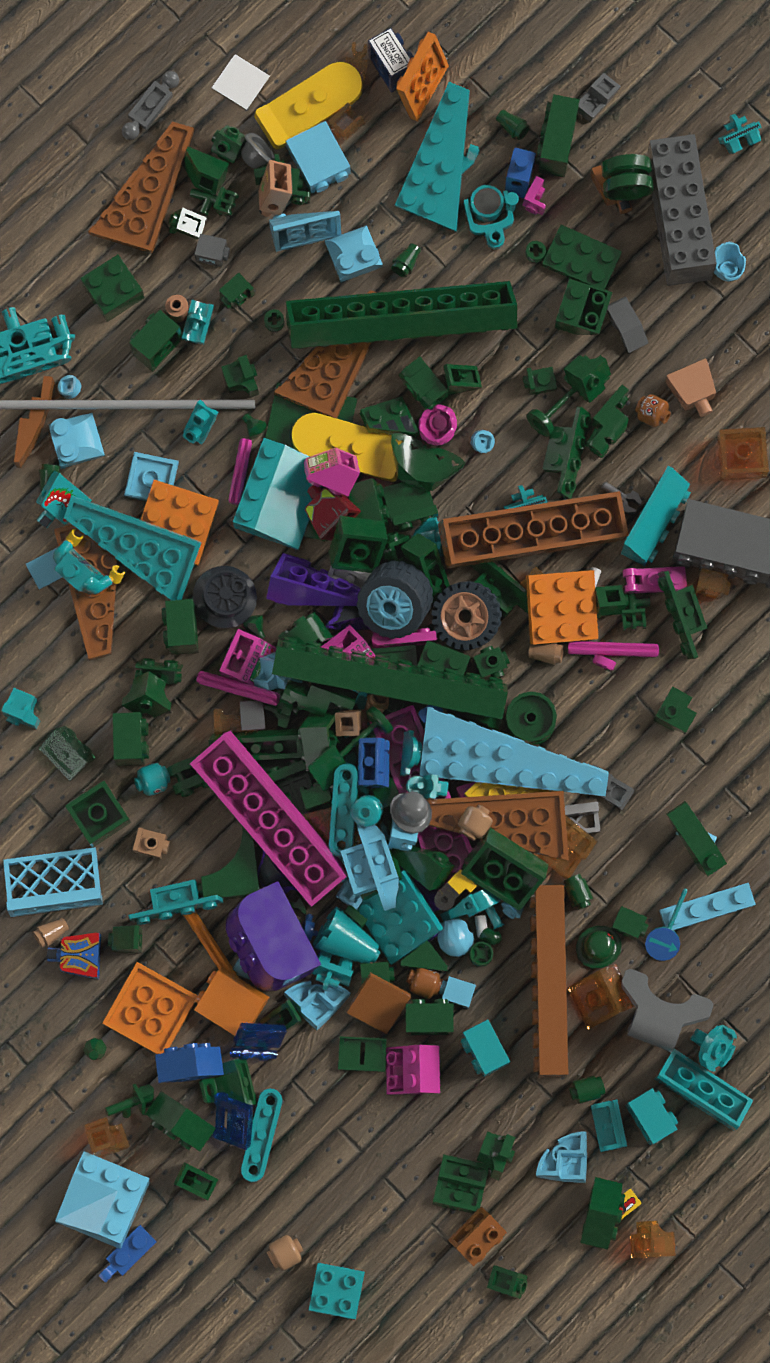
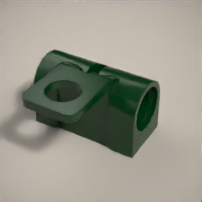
[398,356,448,410]
[199,1058,257,1112]

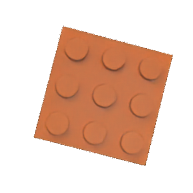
[396,32,449,122]
[141,480,219,566]
[526,570,598,644]
[102,962,198,1054]

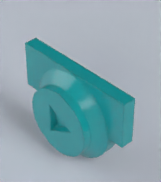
[400,730,422,776]

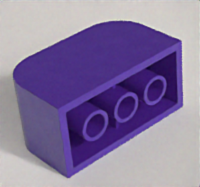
[226,881,321,991]

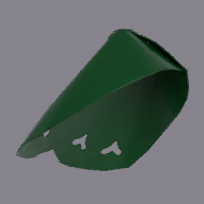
[391,433,466,491]

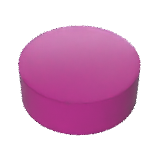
[592,654,616,671]

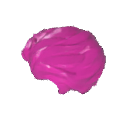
[418,404,457,446]

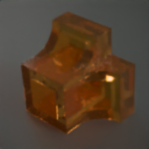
[85,1117,130,1158]
[630,1220,676,1258]

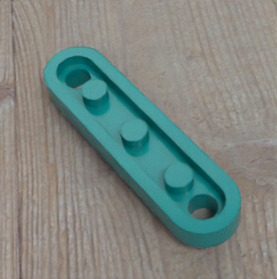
[329,763,358,857]
[241,1088,283,1182]

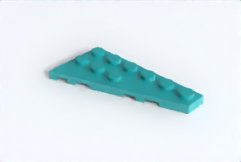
[395,82,470,233]
[64,495,202,600]

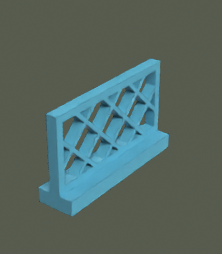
[3,847,103,917]

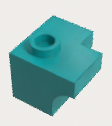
[1,688,40,730]

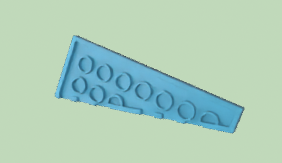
[419,707,609,796]

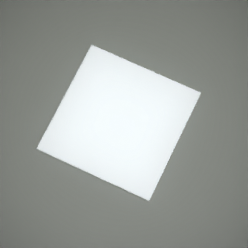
[212,54,270,110]

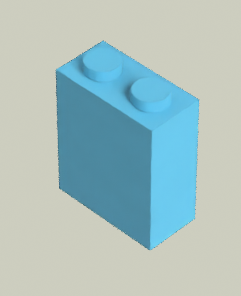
[286,121,351,193]

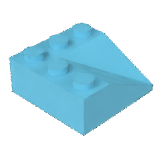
[55,1151,149,1249]

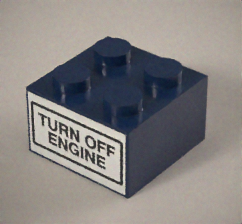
[368,28,414,93]

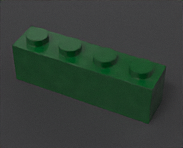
[208,729,303,760]

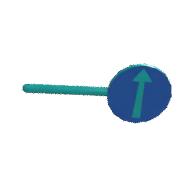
[645,888,688,961]

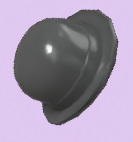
[241,133,275,169]
[390,791,432,834]

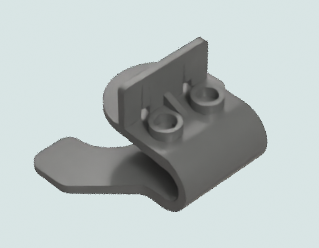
[621,969,713,1053]

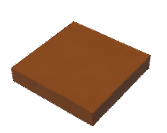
[346,972,411,1034]

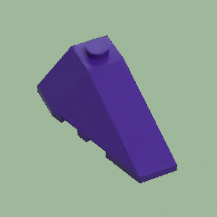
[266,553,361,606]

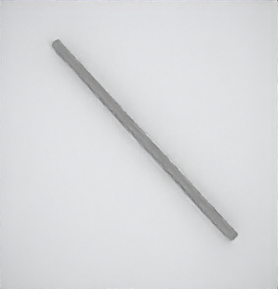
[0,400,255,409]

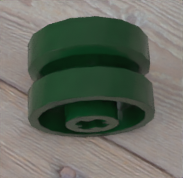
[601,154,654,201]
[505,691,557,746]

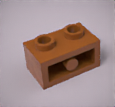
[448,1207,507,1266]

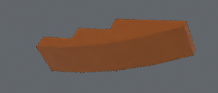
[14,376,55,468]

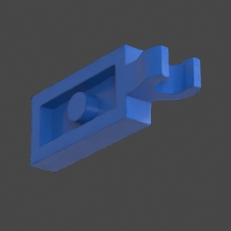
[98,1225,157,1282]

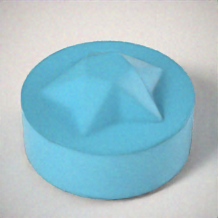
[57,375,81,399]
[471,430,495,453]

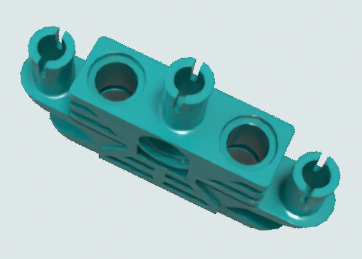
[0,307,75,384]

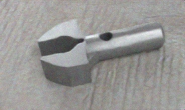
[601,482,641,514]

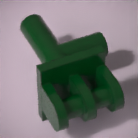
[190,187,239,217]
[621,584,651,631]
[105,1084,154,1118]

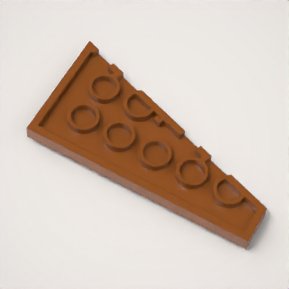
[88,122,194,254]
[274,290,377,419]
[54,511,121,661]
[427,791,569,862]

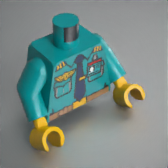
[53,529,125,594]

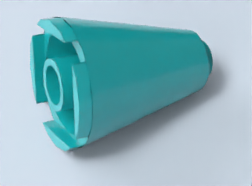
[313,907,380,964]

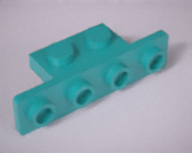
[128,879,223,925]

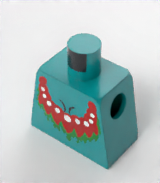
[36,470,92,528]

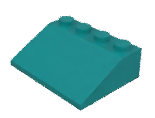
[233,438,322,550]

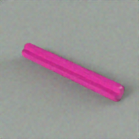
[568,641,659,657]
[196,671,280,706]

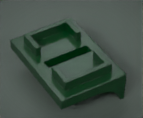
[338,1036,387,1072]

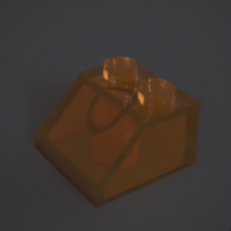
[567,964,635,1030]

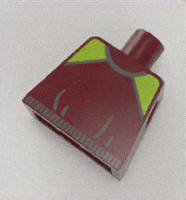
[305,485,361,541]

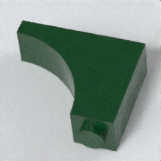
[198,826,260,900]

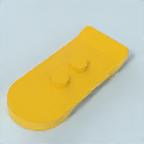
[254,62,363,149]
[291,413,403,482]

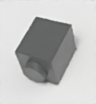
[195,233,230,267]

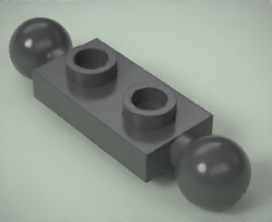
[122,71,180,140]

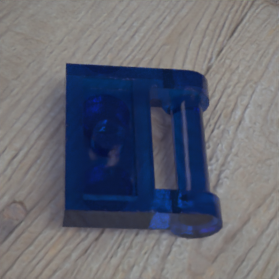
[212,1092,253,1150]

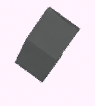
[607,297,649,353]
[240,700,265,730]

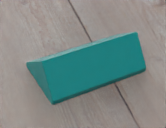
[654,1049,753,1131]

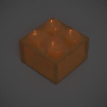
[717,427,769,481]

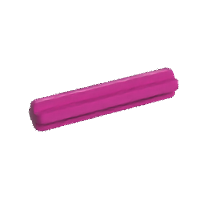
[228,438,252,505]

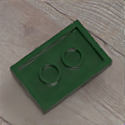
[542,225,622,290]

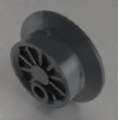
[193,566,257,629]

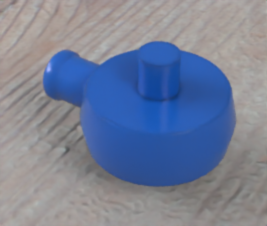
[302,914,318,942]

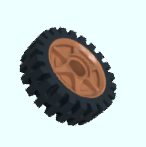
[432,581,502,650]

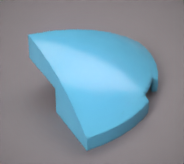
[284,981,350,1030]
[536,1132,587,1183]

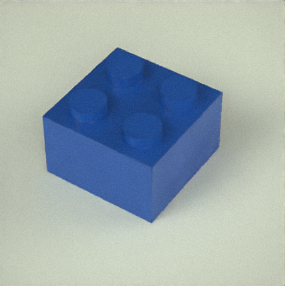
[155,1043,224,1083]

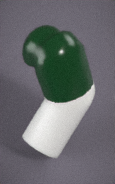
[475,915,502,946]

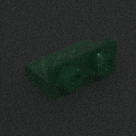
[39,726,96,781]

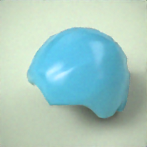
[714,242,746,282]
[437,919,474,957]

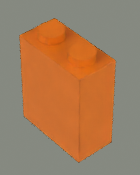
[194,967,270,1040]

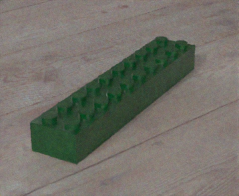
[285,281,518,349]
[272,637,508,719]

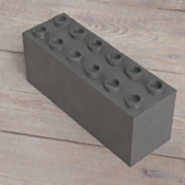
[647,134,717,286]
[672,499,770,589]

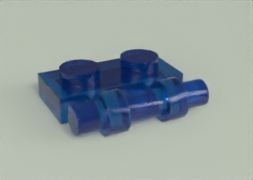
[230,1023,287,1061]

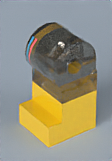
[434,869,477,910]

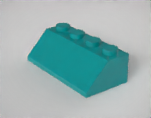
[621,466,691,567]

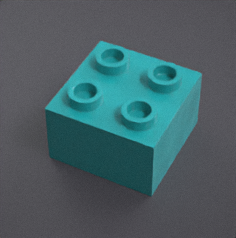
[460,1020,510,1077]
[625,1088,678,1146]
[309,1263,365,1319]

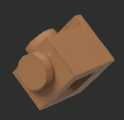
[335,709,368,736]
[133,828,170,859]

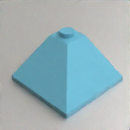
[269,211,341,252]

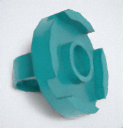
[690,1025,737,1072]

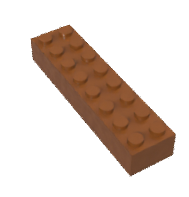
[438,491,629,569]
[529,885,568,1078]

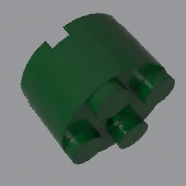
[278,612,333,647]

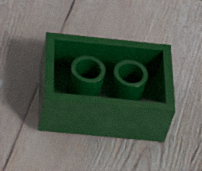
[535,94,580,178]
[461,827,549,911]

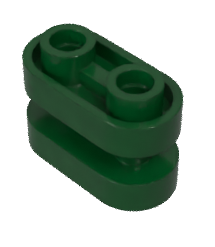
[166,753,209,798]

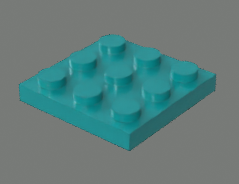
[357,870,444,965]

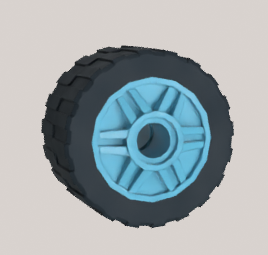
[357,561,433,639]

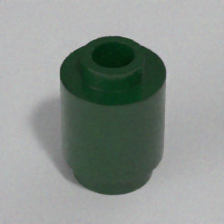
[563,874,594,910]
[569,1075,606,1104]

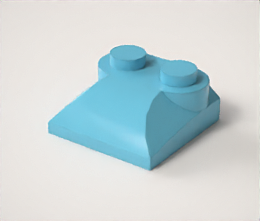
[325,226,383,282]
[48,413,105,469]

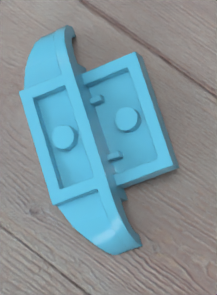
[340,824,399,911]

